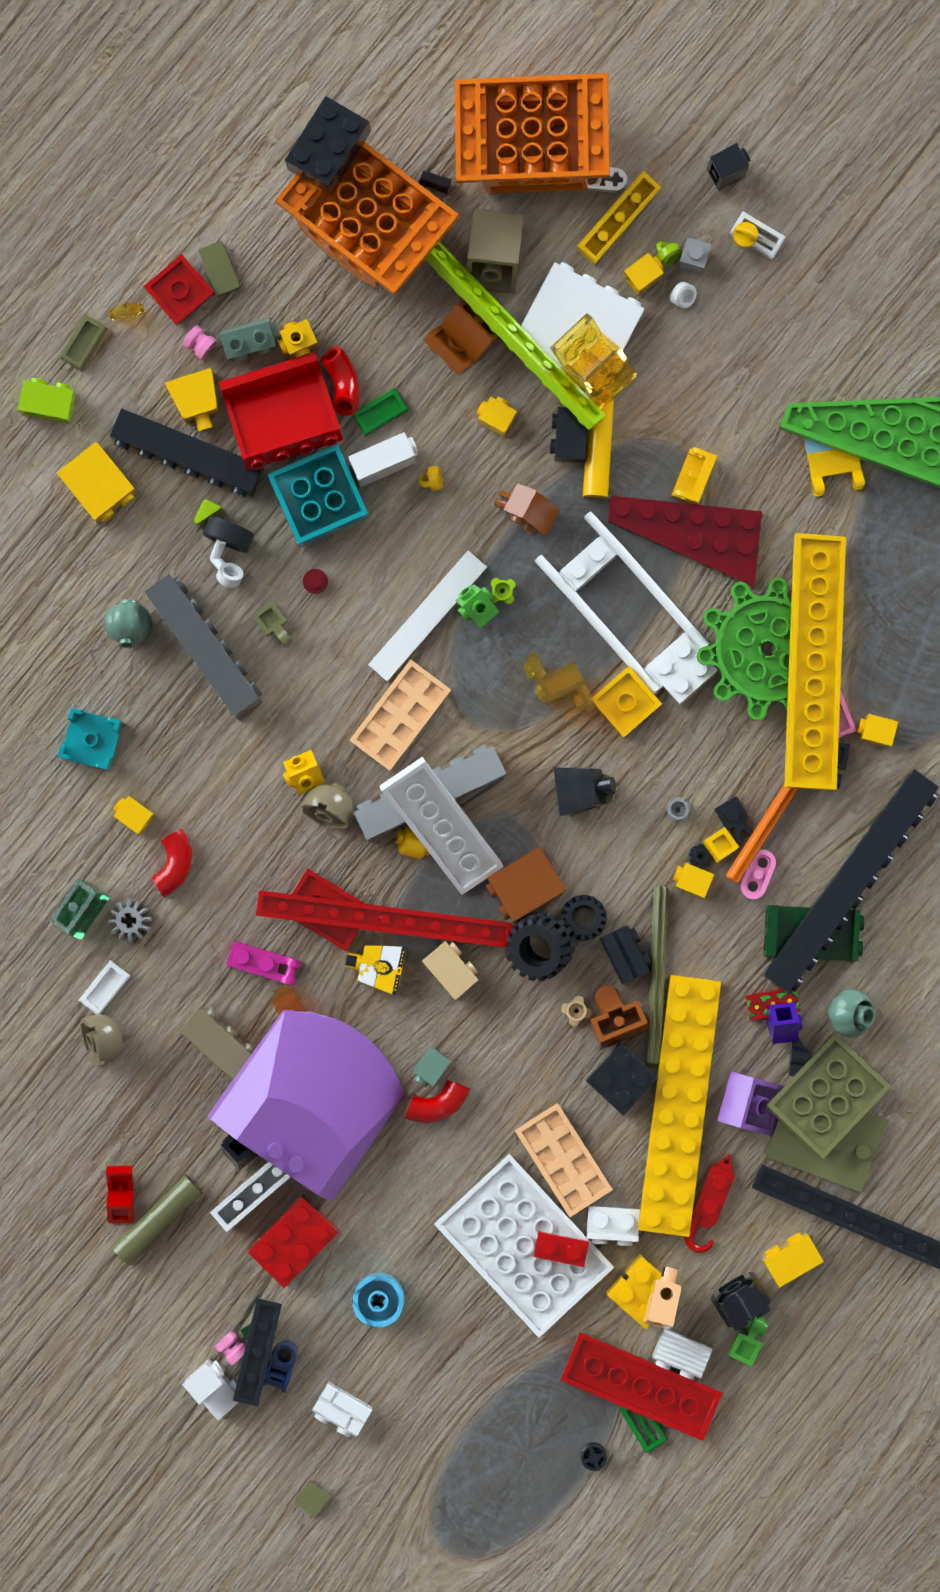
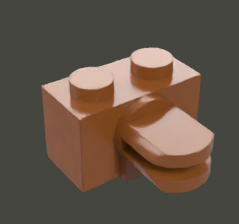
[494,483,560,536]
[590,985,648,1050]

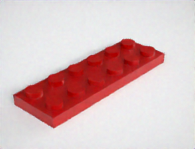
[560,1332,723,1441]

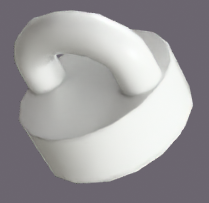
[670,282,697,309]

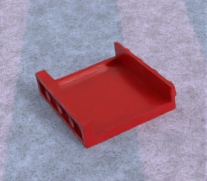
[218,352,344,471]

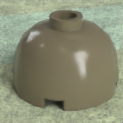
[301,783,353,831]
[80,1014,126,1067]

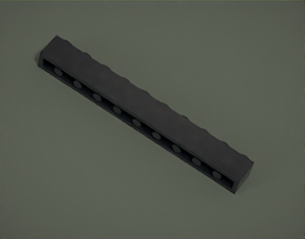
[762,769,939,993]

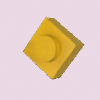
[703,827,740,863]

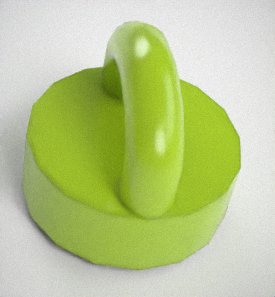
[656,241,682,267]

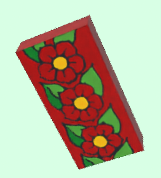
[745,989,801,1021]

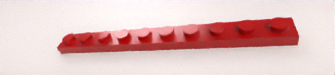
[255,890,513,948]

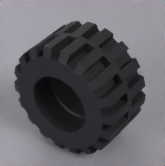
[505,912,575,982]

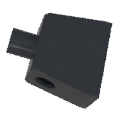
[554,768,616,816]

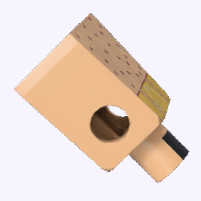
[643,1267,681,1329]

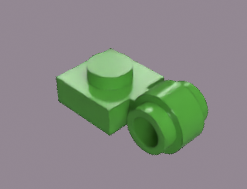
[728,1316,769,1367]

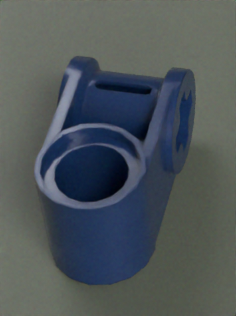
[263,1340,298,1393]

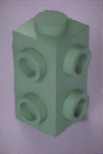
[220,318,280,361]

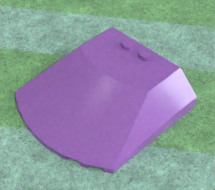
[208,1010,404,1202]

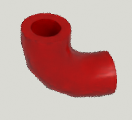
[321,346,360,416]
[152,829,192,898]
[405,1080,471,1124]

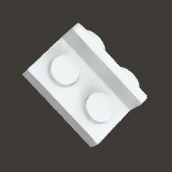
[586,1206,640,1246]

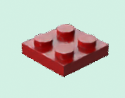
[143,254,215,326]

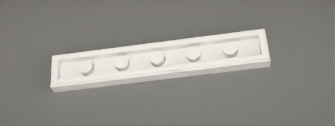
[368,551,487,682]

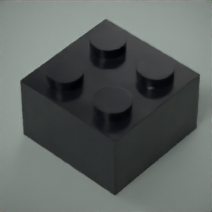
[585,1042,658,1116]

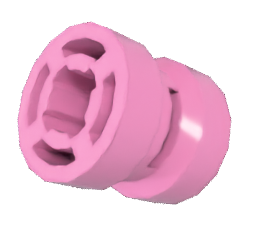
[182,325,217,360]
[214,1330,246,1366]

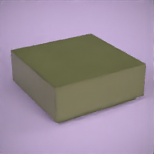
[295,1480,331,1517]

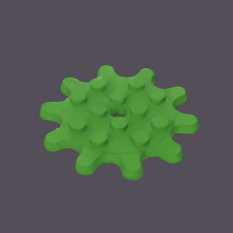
[696,578,791,720]

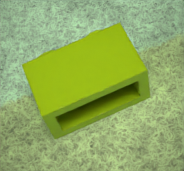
[18,378,77,424]

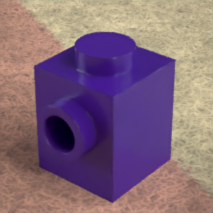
[767,1002,802,1044]

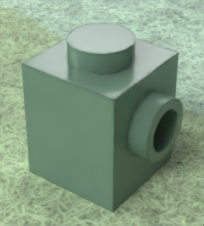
[413,1046,451,1087]

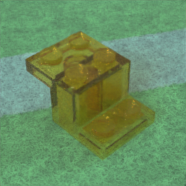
[550,313,637,409]
[523,652,597,715]

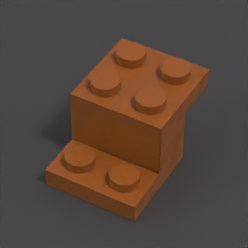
[423,300,500,375]

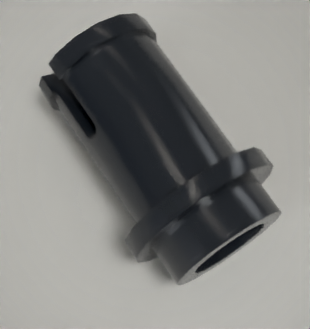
[419,169,452,194]

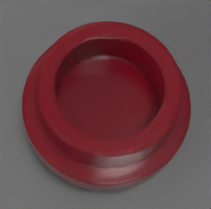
[303,569,328,594]

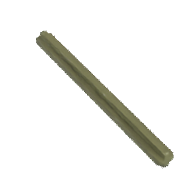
[646,886,669,1064]

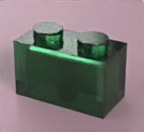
[50,879,110,939]

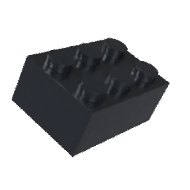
[285,96,371,195]

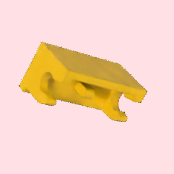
[671,447,718,505]

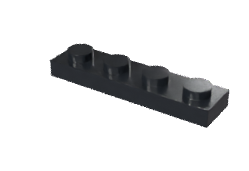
[233,1298,282,1406]

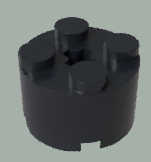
[710,1272,771,1331]

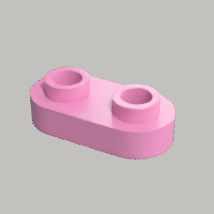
[740,850,776,899]

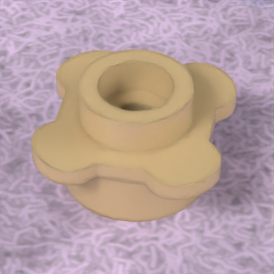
[561,996,591,1026]

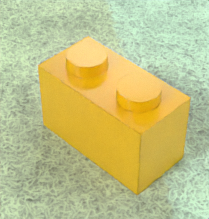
[761,1232,824,1288]

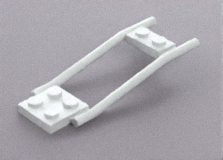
[535,511,718,705]

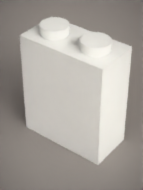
[348,432,418,488]

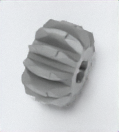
[108,899,152,942]

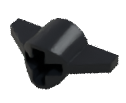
[789,1036,810,1077]

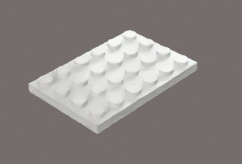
[434,1154,614,1338]

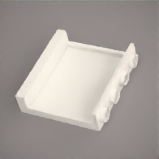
[521,262,645,393]

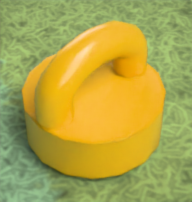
[732,222,758,249]
[418,465,443,492]

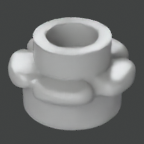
[666,797,691,822]

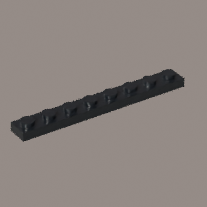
[751,1164,940,1269]

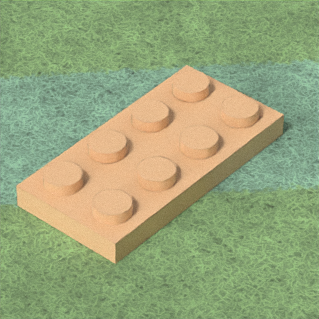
[349,659,451,771]
[515,1103,613,1217]

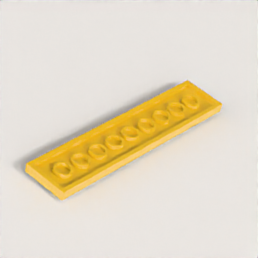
[784,533,846,791]
[638,975,721,1237]

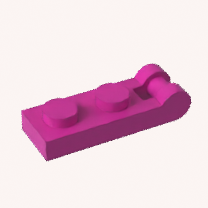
[226,941,302,986]

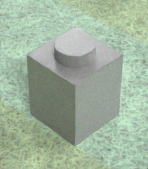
[678,237,711,275]

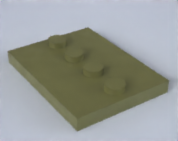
[765,1034,891,1161]
[765,1113,888,1193]

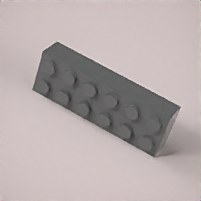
[144,574,262,720]

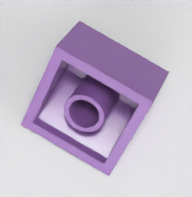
[718,1071,784,1136]

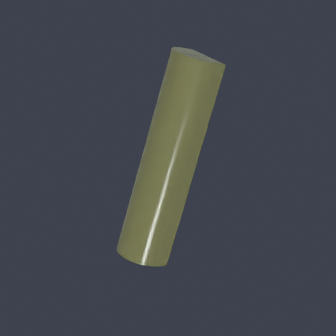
[111,1174,203,1265]

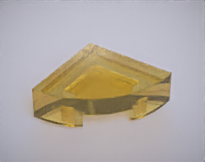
[108,303,145,320]

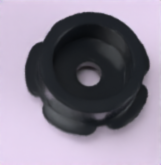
[689,844,713,869]

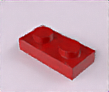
[533,1231,589,1267]

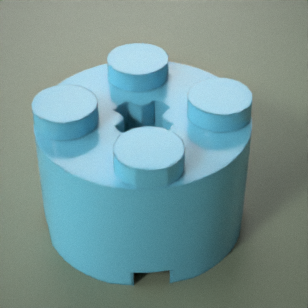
[352,1272,405,1327]

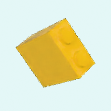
[57,441,137,524]

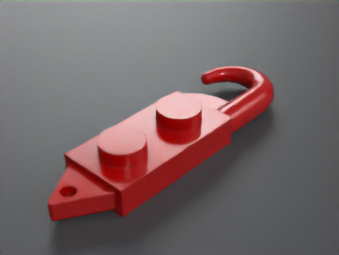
[684,1154,735,1253]

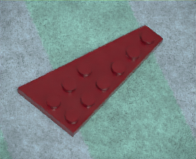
[608,496,762,588]

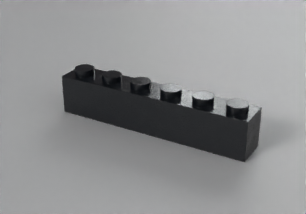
[110,408,264,498]

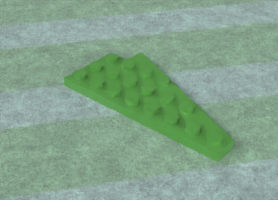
[779,397,940,488]

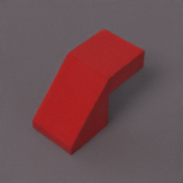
[106,1166,134,1223]

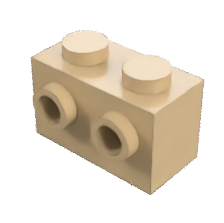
[422,941,479,1000]

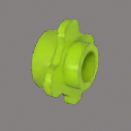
[491,578,516,604]

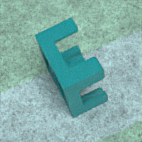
[58,707,124,771]

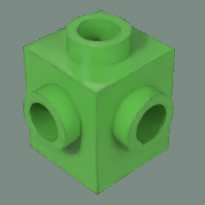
[455,584,500,628]

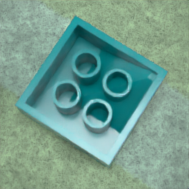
[267,444,369,548]

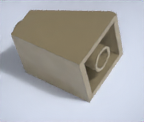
[467,209,524,294]

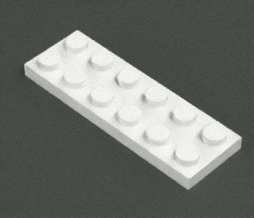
[380,757,504,895]

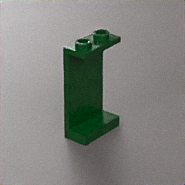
[763,905,864,961]

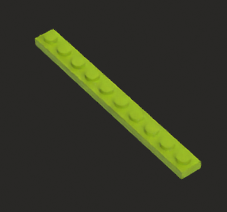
[425,241,606,430]

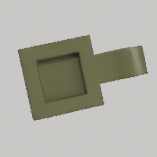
[252,601,293,647]

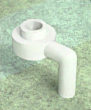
[210,539,243,588]

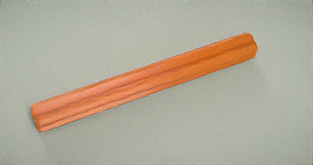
[726,785,799,883]

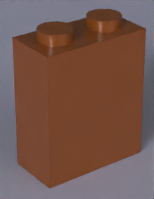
[485,847,566,922]

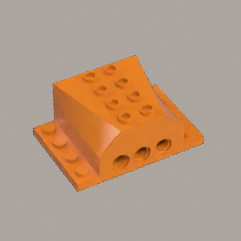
[455,73,610,194]
[275,142,459,296]

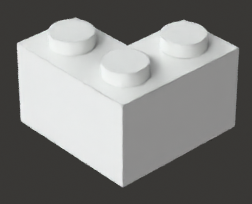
[182,1358,239,1420]

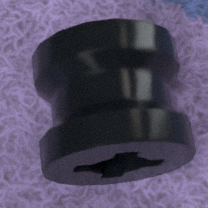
[581,1442,607,1471]

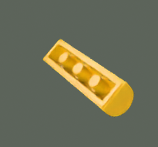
[576,171,662,264]
[582,394,614,499]

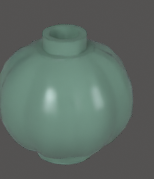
[104,599,152,649]
[828,989,875,1038]

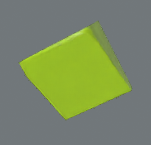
[194,499,224,527]

